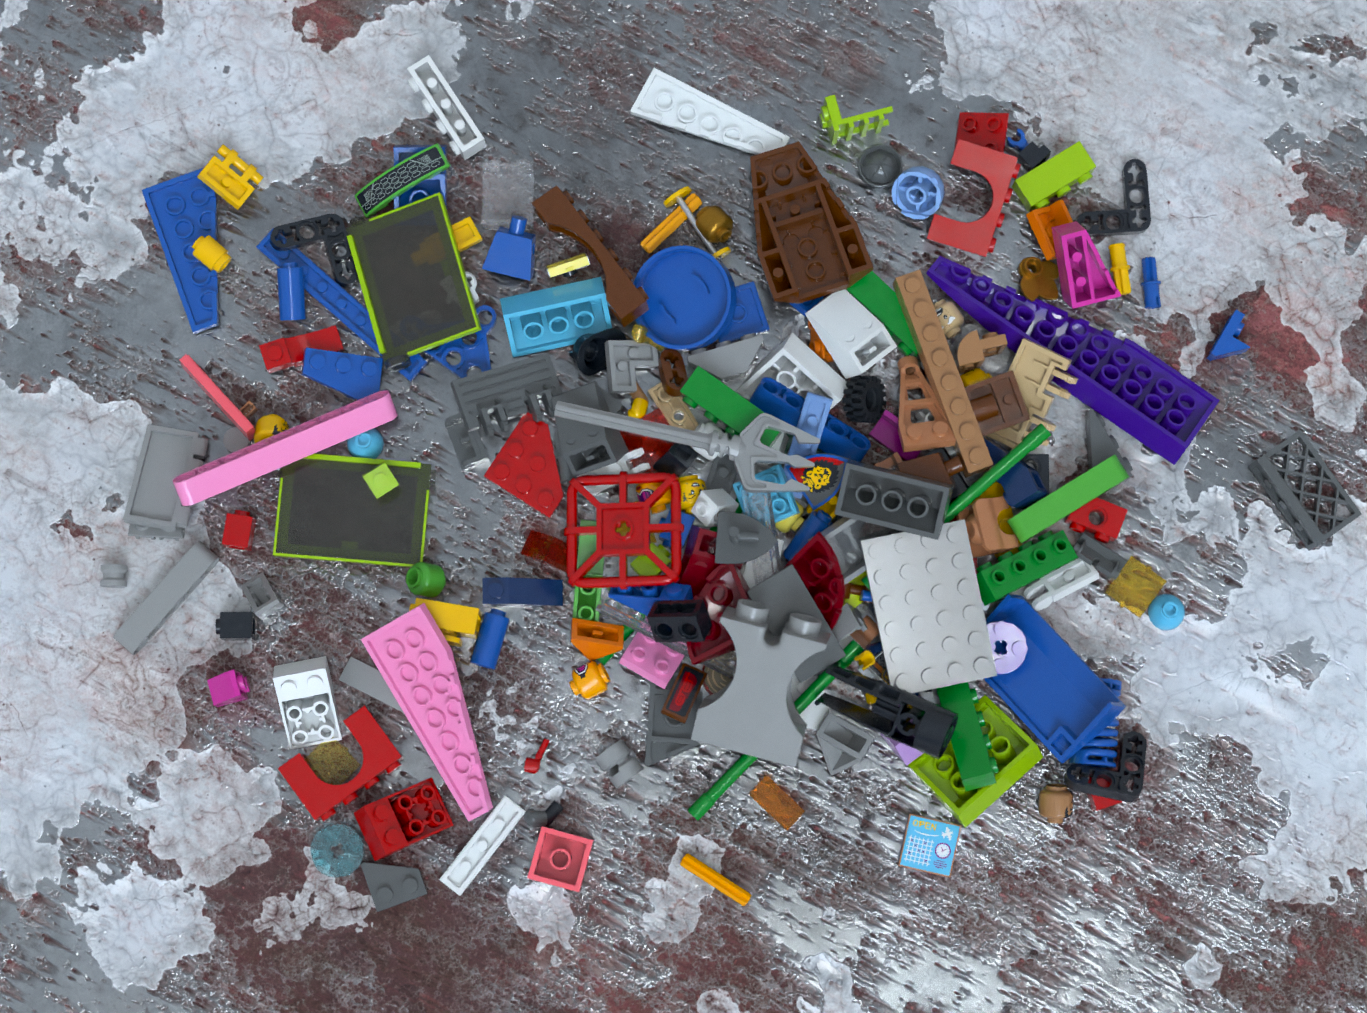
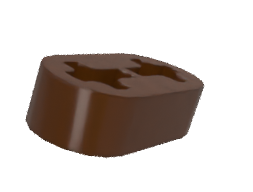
[657,349,688,397]

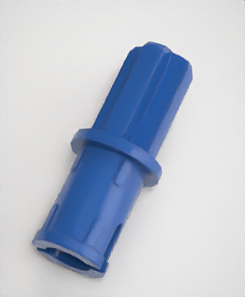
[1140,257,1161,309]

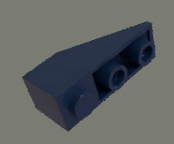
[983,437,1048,510]

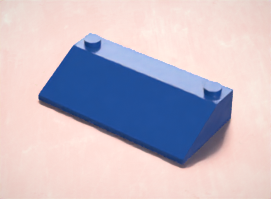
[984,594,1126,763]

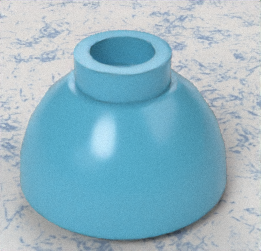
[347,428,384,459]
[1148,594,1185,630]

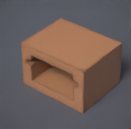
[240,401,258,419]

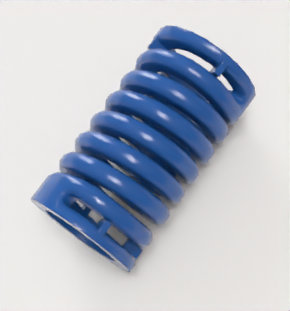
[1068,678,1122,768]

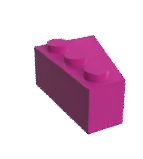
[1052,221,1122,309]

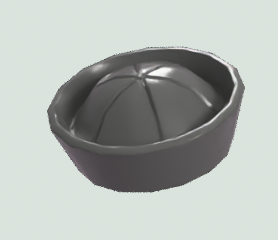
[858,144,903,188]

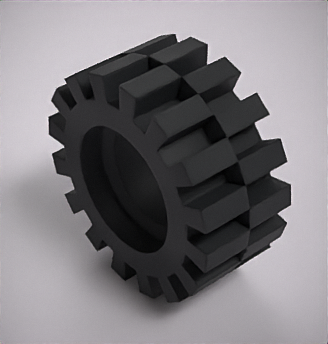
[842,376,886,423]

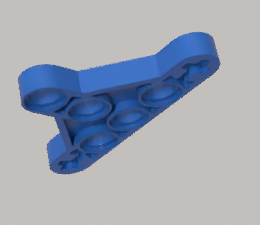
[400,305,497,378]

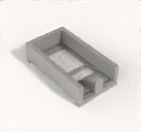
[808,517,904,584]

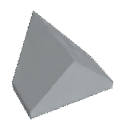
[816,712,875,776]

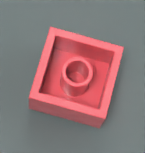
[527,826,594,892]

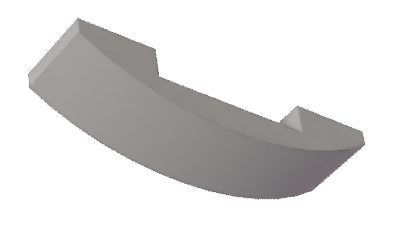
[339,657,404,713]

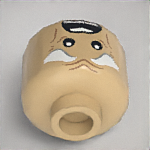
[933,299,964,339]

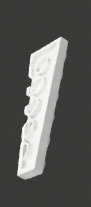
[630,68,790,155]

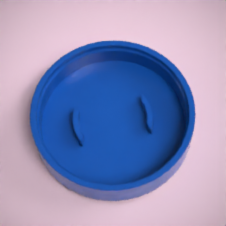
[633,246,736,351]

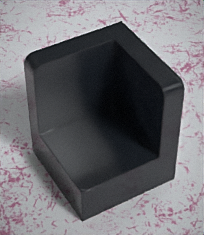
[653,442,698,477]

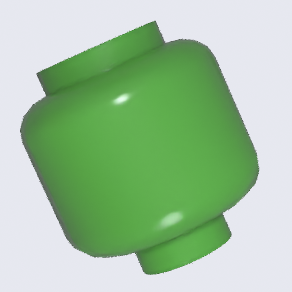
[406,562,446,598]

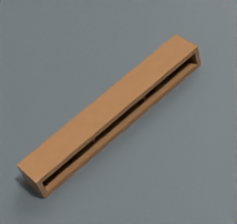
[892,269,993,478]

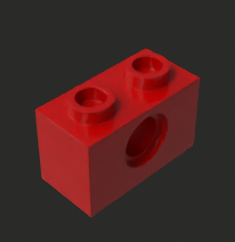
[1064,498,1128,543]

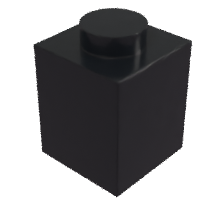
[216,612,256,641]

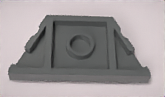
[645,675,703,766]

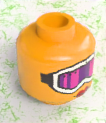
[635,483,671,514]
[569,661,610,700]

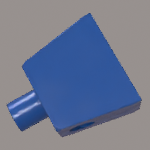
[482,215,536,281]

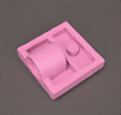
[619,621,688,689]

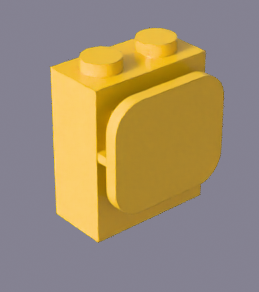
[409,598,482,647]

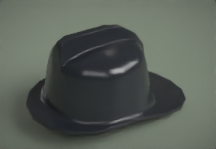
[569,328,627,376]

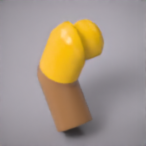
[627,381,649,419]

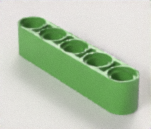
[1007,455,1129,544]

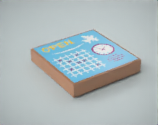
[898,814,961,878]

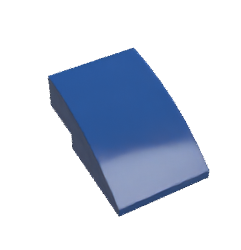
[393,145,447,226]

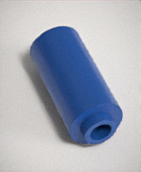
[277,262,306,320]
[783,510,833,561]
[470,608,510,670]

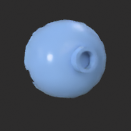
[891,166,945,219]

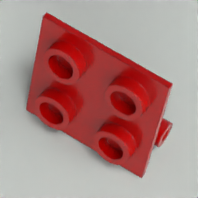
[955,112,1009,153]

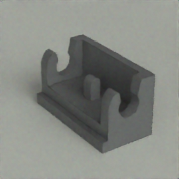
[444,413,489,471]

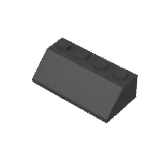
[835,460,954,540]

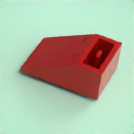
[354,777,453,861]

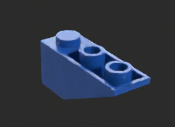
[608,583,693,616]

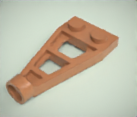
[897,356,956,452]

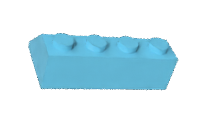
[500,277,612,358]

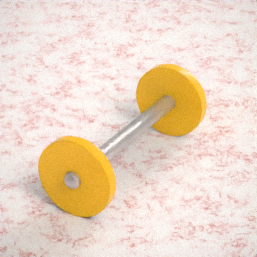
[663,186,731,261]

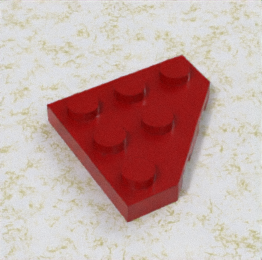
[484,412,564,519]

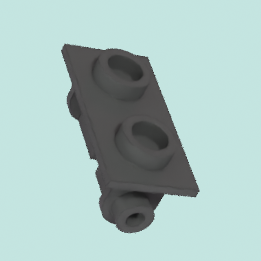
[1073,532,1128,580]

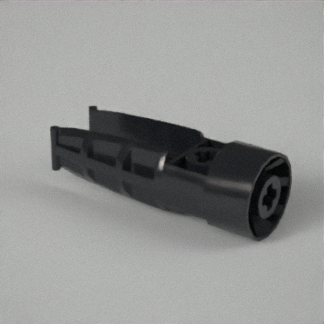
[815,662,959,760]

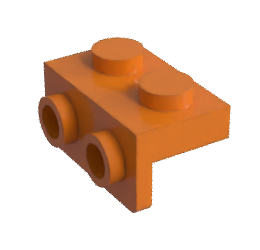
[1026,200,1073,261]

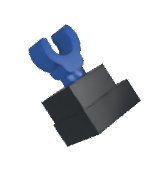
[1007,128,1051,172]

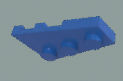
[301,348,383,400]

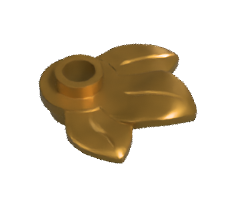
[1018,257,1059,302]

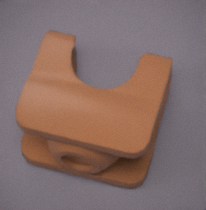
[956,496,1019,558]

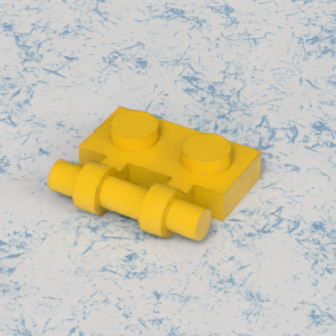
[197,144,263,210]

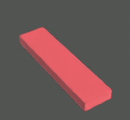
[179,354,255,441]

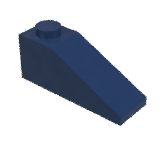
[482,577,563,607]

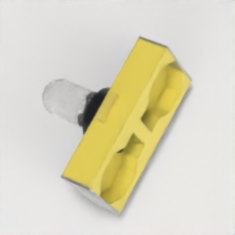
[545,253,590,284]

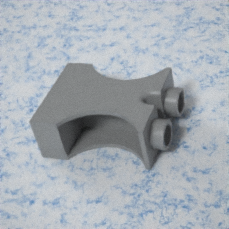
[691,599,831,767]

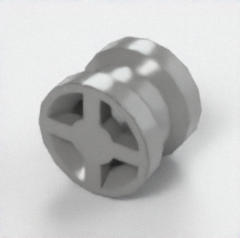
[100,564,127,588]

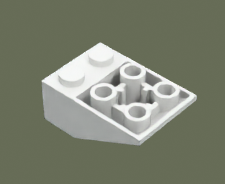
[805,289,897,379]
[273,656,342,750]

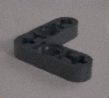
[1076,159,1151,237]
[270,214,358,287]
[1064,731,1147,802]

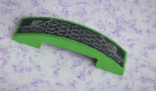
[354,143,451,218]

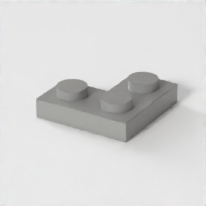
[605,340,659,393]

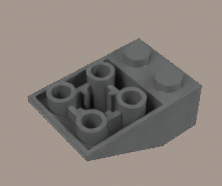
[551,381,629,477]

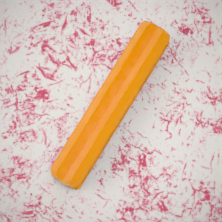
[640,193,702,254]
[680,853,751,906]

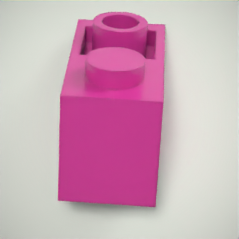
[207,670,251,707]

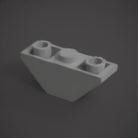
[687,333,764,383]

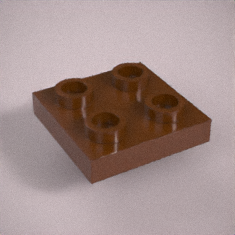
[964,370,1030,436]

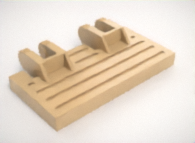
[986,338,1078,454]

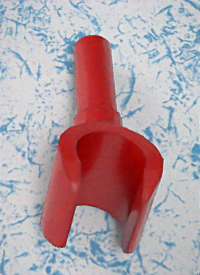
[524,738,550,774]

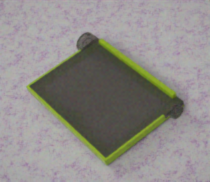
[346,192,482,372]
[272,454,437,567]

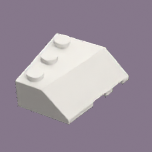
[736,332,847,409]

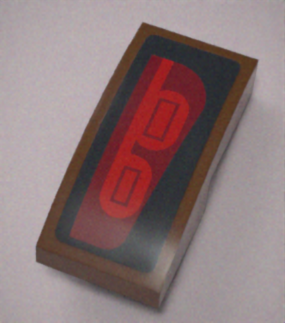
[661,663,708,724]

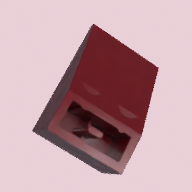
[676,525,743,598]

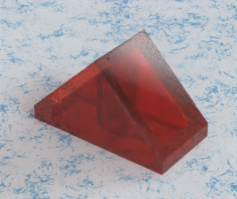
[521,530,578,573]

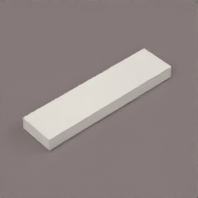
[439,795,526,896]

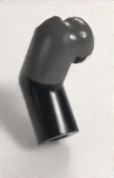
[524,800,564,827]

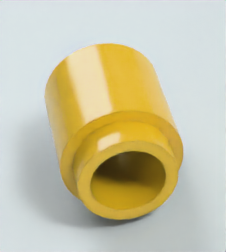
[192,235,232,273]

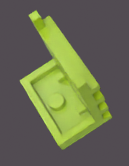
[819,95,893,145]

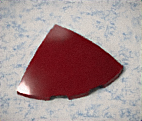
[784,532,845,630]
[687,564,750,665]

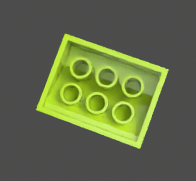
[908,695,1043,828]

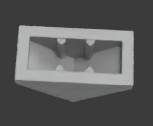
[241,572,284,620]

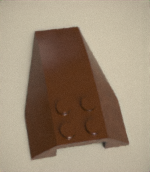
[750,141,874,304]

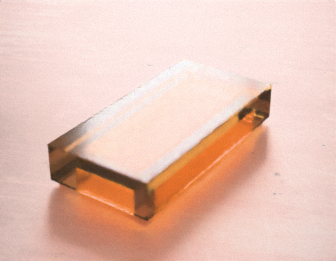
[748,775,805,831]

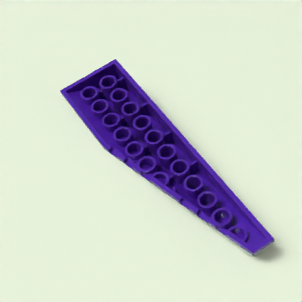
[926,256,1220,465]

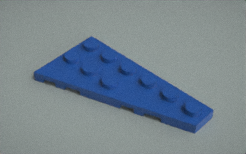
[142,168,219,334]

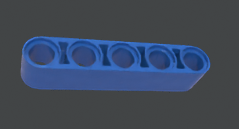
[750,377,871,462]

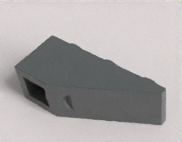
[1085,409,1133,494]

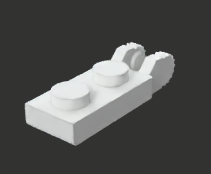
[577,448,651,495]
[1024,558,1099,611]

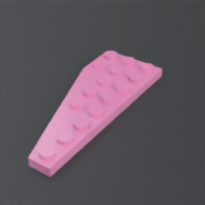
[361,603,493,822]

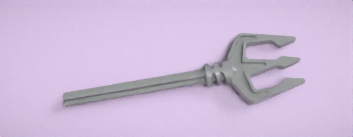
[554,401,820,493]

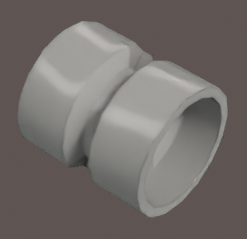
[594,739,644,789]

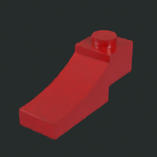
[259,325,345,374]

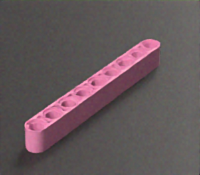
[173,390,398,506]

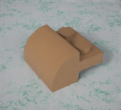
[953,330,1008,374]

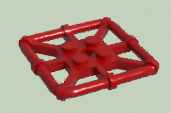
[564,471,684,590]

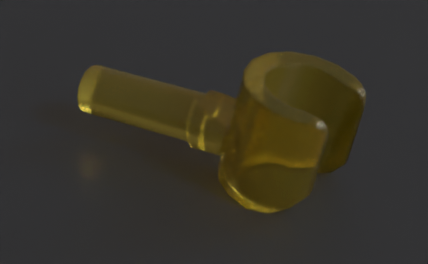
[631,324,664,351]

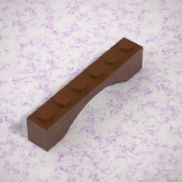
[532,185,649,327]

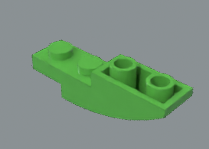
[573,519,605,622]

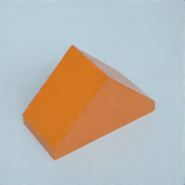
[570,618,624,661]

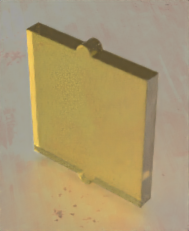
[1105,556,1167,618]
[305,737,360,785]

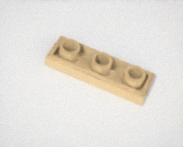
[647,382,699,448]

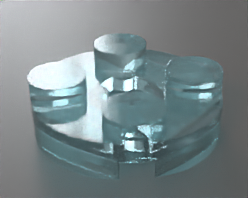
[310,824,365,878]

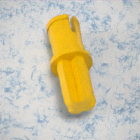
[1108,243,1131,295]

